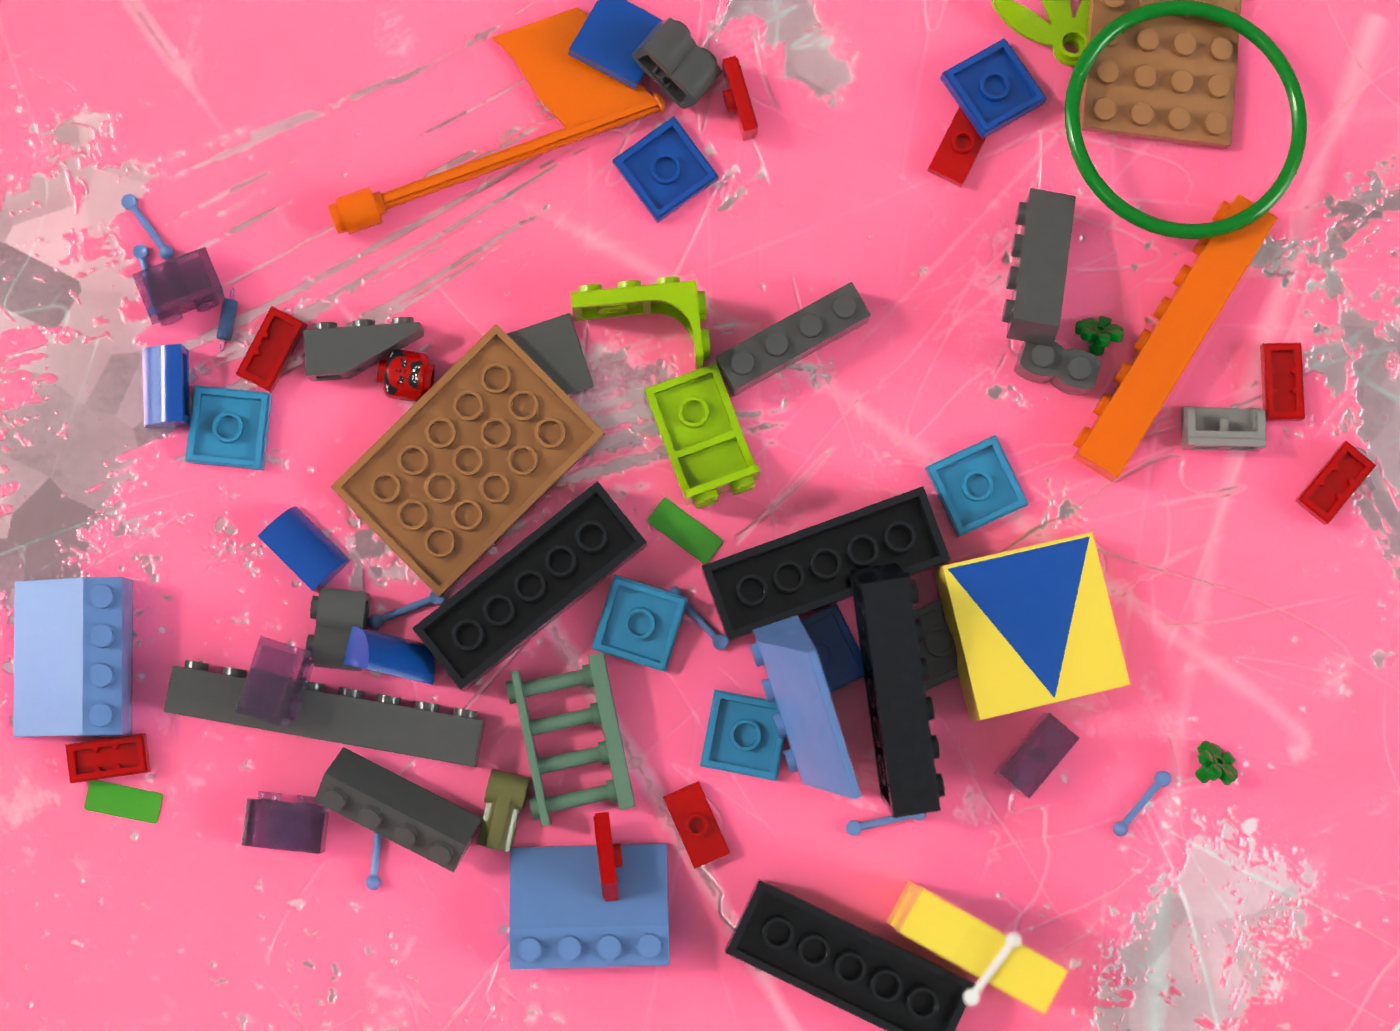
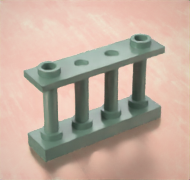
[505,652,636,826]

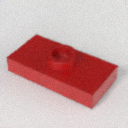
[722,56,758,141]
[927,107,986,188]
[236,306,307,393]
[1260,342,1305,422]
[1295,441,1376,525]
[65,733,151,784]
[663,781,730,869]
[593,812,623,902]

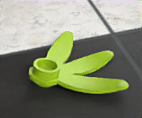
[992,0,1089,67]

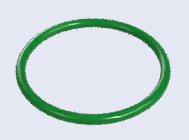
[1064,0,1307,239]

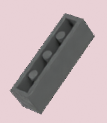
[1001,188,1076,346]
[716,281,871,396]
[314,747,483,873]

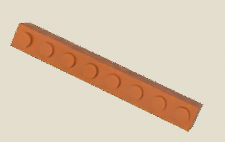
[1072,193,1278,482]

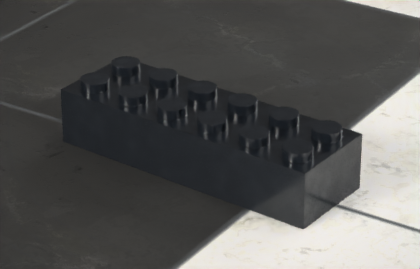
[412,481,647,691]
[702,486,951,642]
[849,563,945,818]
[725,878,976,1031]

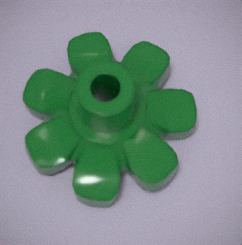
[1075,316,1124,356]
[1195,740,1238,786]

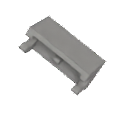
[1181,406,1266,451]

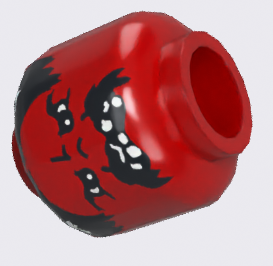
[377,349,435,402]

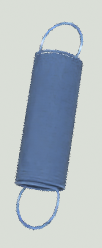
[216,288,238,351]

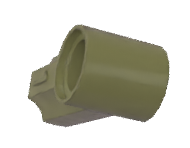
[477,769,531,852]

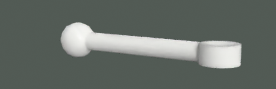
[963,932,1022,1006]

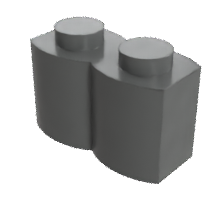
[631,17,722,109]
[1014,341,1102,396]
[305,587,370,672]

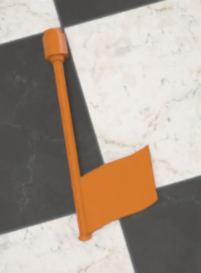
[327,7,665,235]

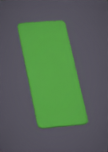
[647,498,723,564]
[84,780,163,824]

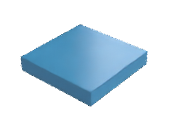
[185,385,273,471]
[925,435,1029,538]
[591,574,689,672]
[700,689,785,781]

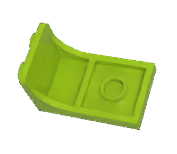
[571,276,711,369]
[644,363,761,509]

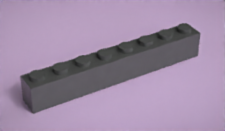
[164,660,486,767]

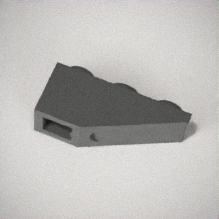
[303,317,424,381]

